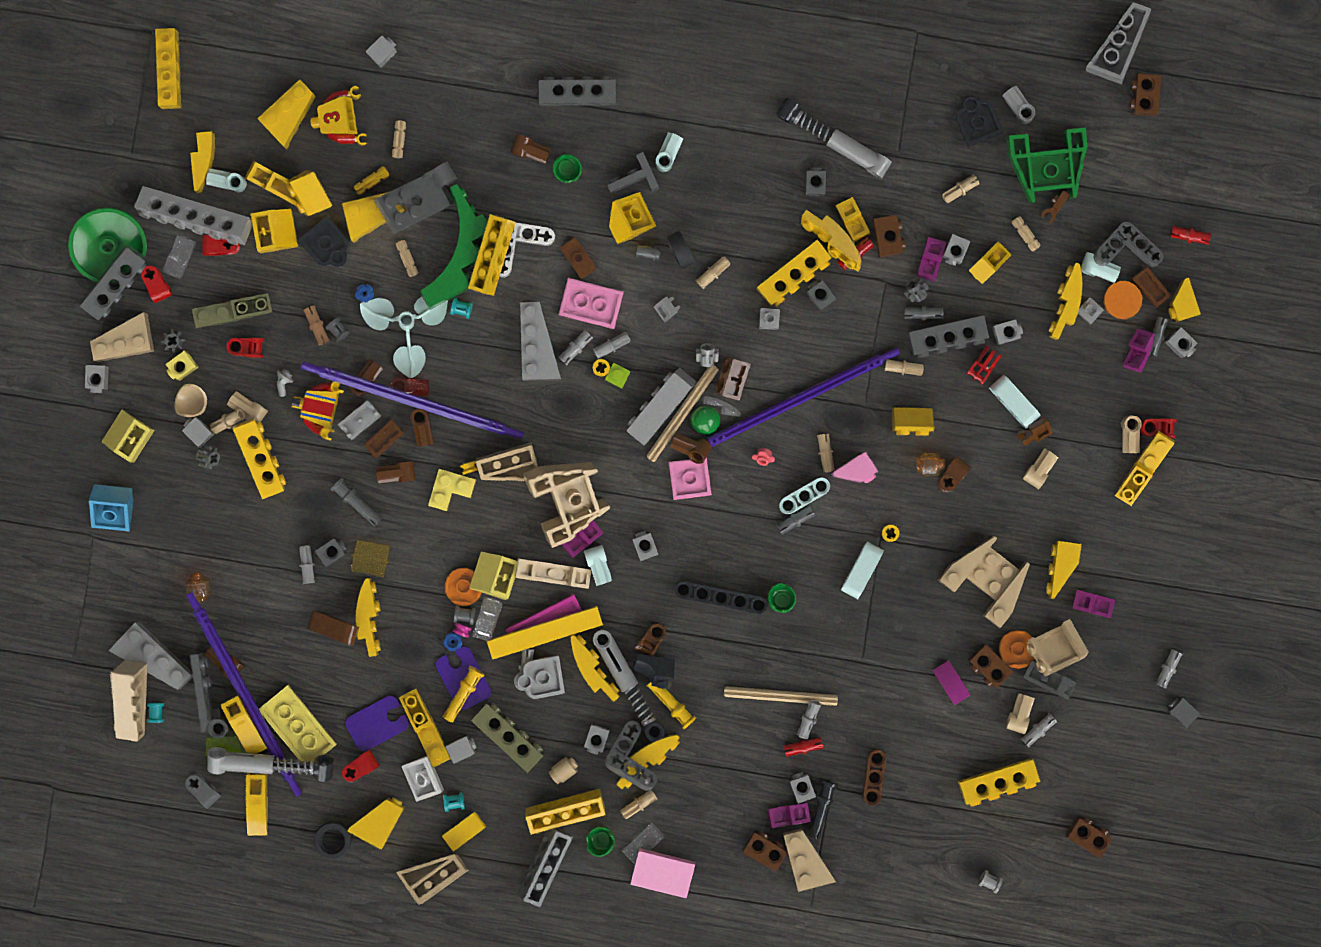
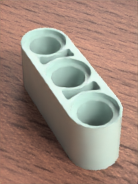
[989,375,1041,429]
[779,478,830,514]
[841,541,884,599]

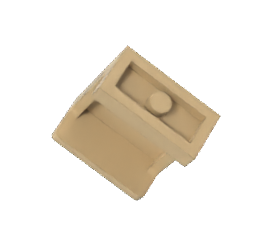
[1027,619,1089,677]

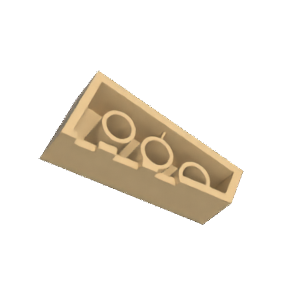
[111,660,147,742]

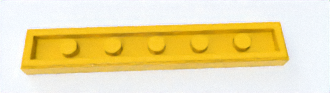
[487,606,603,659]

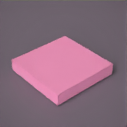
[669,457,712,500]

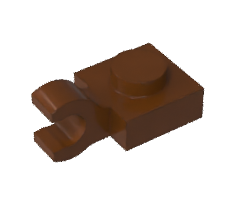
[1040,191,1069,223]
[1017,417,1053,446]

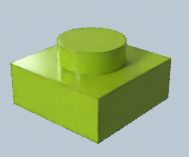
[605,363,631,389]

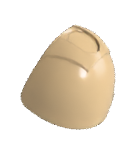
[175,384,207,417]

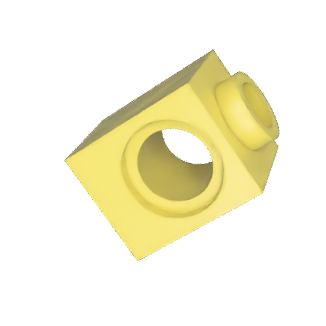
[166,351,198,381]

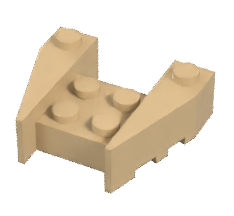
[523,462,610,548]
[938,536,1030,628]

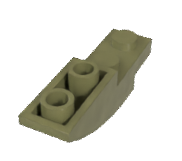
[192,293,272,329]

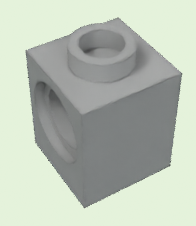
[366,36,397,68]
[943,234,970,266]
[759,308,780,330]
[992,320,1023,345]
[1165,328,1198,358]
[85,365,109,393]
[182,417,214,447]
[632,531,658,561]
[584,724,610,755]
[445,735,477,764]
[789,772,816,803]

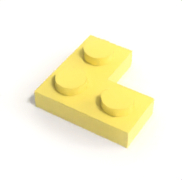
[428,469,476,511]

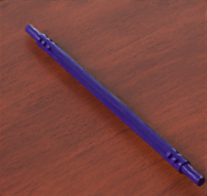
[706,347,900,447]
[301,361,524,439]
[186,591,302,797]

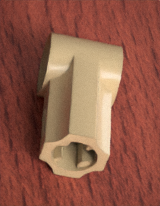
[227,391,268,422]
[1121,415,1142,453]
[1022,448,1058,489]
[1006,693,1035,734]

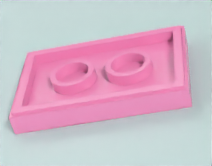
[559,278,624,329]
[631,848,696,898]

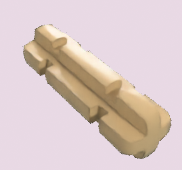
[392,120,406,158]
[1012,216,1040,251]
[396,240,418,277]

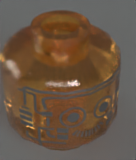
[916,452,945,477]
[185,573,212,602]

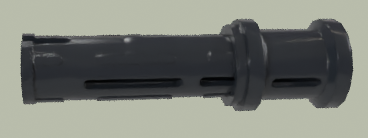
[808,780,838,839]

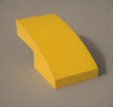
[836,197,870,242]
[442,812,486,851]

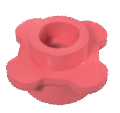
[752,448,775,466]

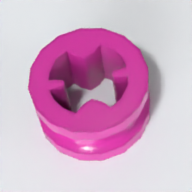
[452,623,471,638]

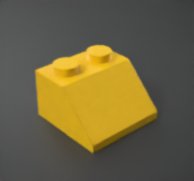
[287,170,332,216]

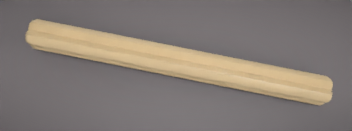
[647,365,718,462]
[724,686,838,706]

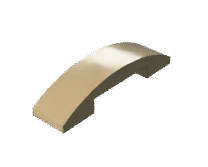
[515,559,591,589]

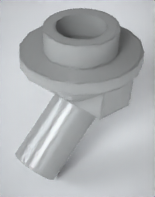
[277,369,294,397]

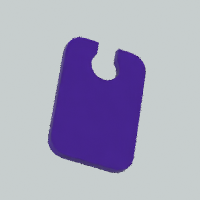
[436,647,491,710]
[345,696,409,751]

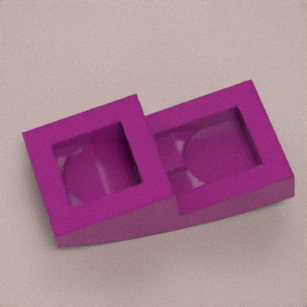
[916,237,947,282]
[1123,328,1155,373]
[561,520,603,558]
[1072,590,1116,618]
[933,660,971,705]
[767,802,811,828]

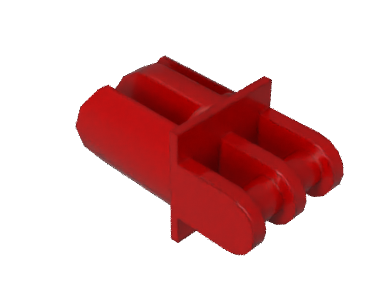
[966,345,1002,385]

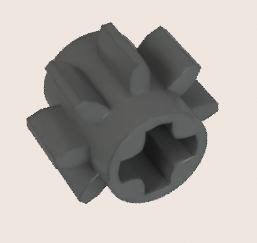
[904,278,929,302]
[161,329,186,353]
[196,445,220,469]

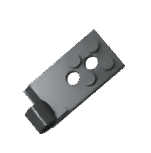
[374,162,458,234]
[190,652,230,738]

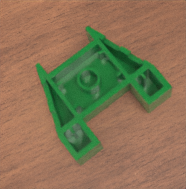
[1006,128,1088,203]

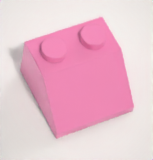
[831,452,878,483]

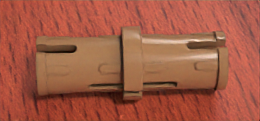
[303,306,330,346]

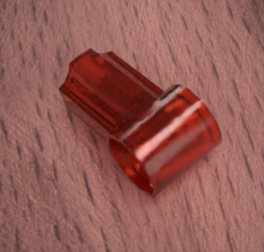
[390,378,429,396]

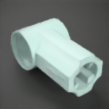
[655,132,683,172]
[206,169,247,192]
[1080,252,1121,283]
[584,545,612,586]

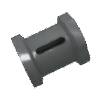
[326,317,351,343]
[454,605,476,625]

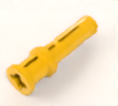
[442,666,484,723]
[647,682,696,729]

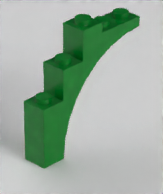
[420,184,489,310]

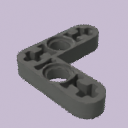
[1093,222,1163,267]
[605,721,657,790]

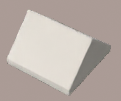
[402,756,444,802]

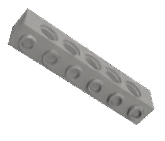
[134,186,253,245]

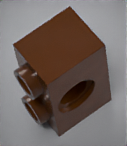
[873,215,906,258]

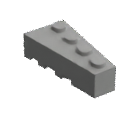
[1086,2,1151,85]
[520,302,562,381]
[627,368,697,445]
[109,622,193,690]

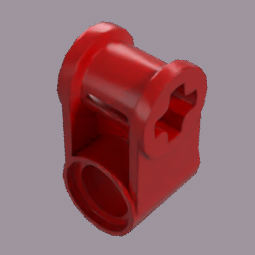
[202,235,240,256]
[141,266,172,303]
[227,338,264,358]
[1140,418,1177,439]
[342,750,380,782]

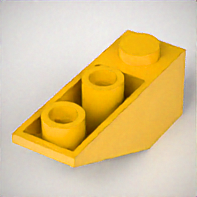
[1046,541,1081,599]
[221,696,267,754]

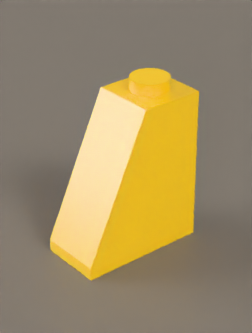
[348,797,405,849]

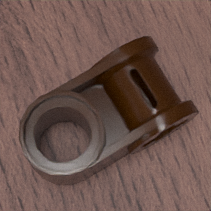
[938,456,972,493]
[634,623,666,656]

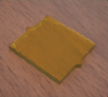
[351,540,390,577]

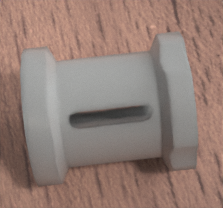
[978,870,1003,893]

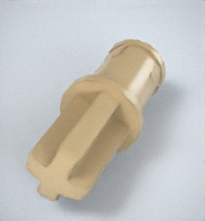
[942,174,979,203]
[695,257,730,289]
[885,359,924,376]
[210,408,245,434]
[817,434,834,473]
[621,790,657,819]

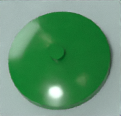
[68,207,147,284]

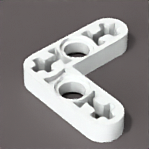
[500,223,555,277]

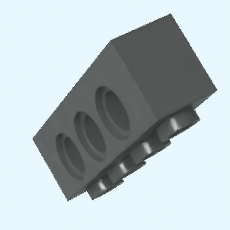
[539,76,616,106]
[80,244,146,321]
[908,315,989,358]
[517,828,573,907]

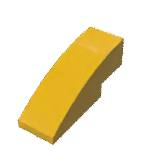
[191,131,215,193]
[244,161,298,206]

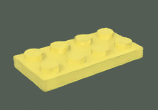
[259,685,337,762]

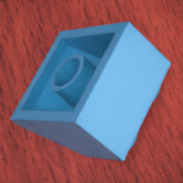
[89,484,133,531]

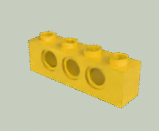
[155,28,181,109]
[468,214,516,296]
[756,240,832,307]
[233,417,286,499]
[958,758,1040,806]
[526,789,605,834]

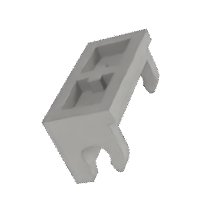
[338,400,381,440]

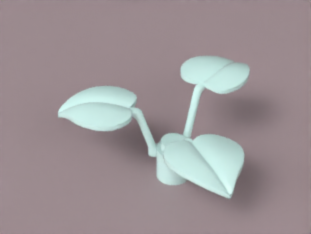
[360,297,448,378]

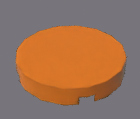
[1103,281,1142,319]
[445,568,482,606]
[998,630,1035,669]

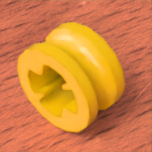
[593,359,610,377]
[460,461,478,475]
[882,525,899,542]

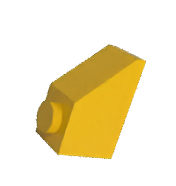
[969,241,1011,284]
[1168,278,1201,323]

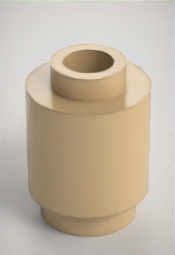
[549,757,578,784]

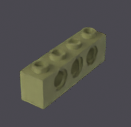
[471,703,544,773]

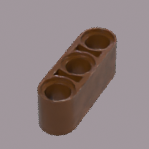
[307,610,360,646]
[862,749,886,806]

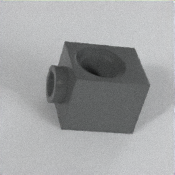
[805,168,826,196]
[807,280,836,311]
[315,538,347,567]
[1167,697,1200,728]

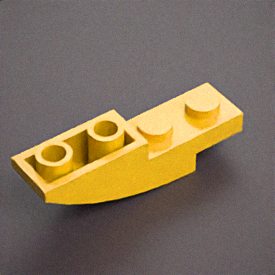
[801,210,861,272]
[1048,263,1082,340]
[1115,431,1175,506]
[356,578,381,657]
[571,634,620,702]
[399,689,451,767]
[616,734,680,789]
[246,772,268,836]

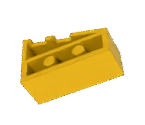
[258,80,316,149]
[342,192,404,243]

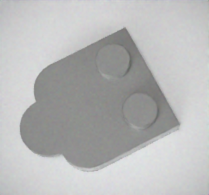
[514,655,565,699]

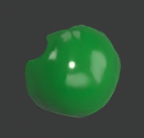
[553,154,582,183]
[690,405,720,434]
[767,583,796,613]
[586,826,615,857]

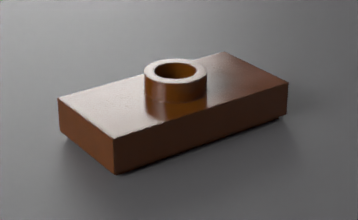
[560,237,597,280]
[1131,266,1172,308]
[364,419,405,459]

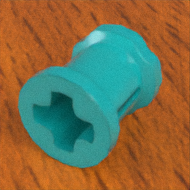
[450,298,473,319]
[147,702,164,723]
[443,792,465,812]

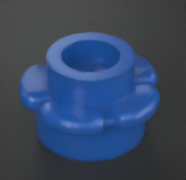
[355,284,374,303]
[443,632,462,651]

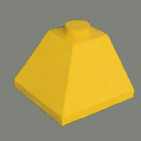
[609,192,656,244]

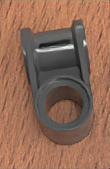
[185,773,222,809]

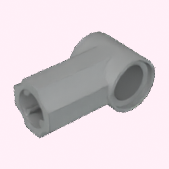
[1002,86,1035,124]

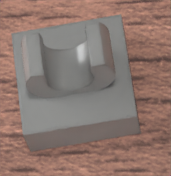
[654,297,680,322]
[1078,297,1104,325]

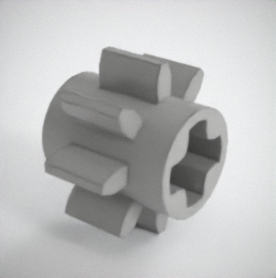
[696,343,719,367]

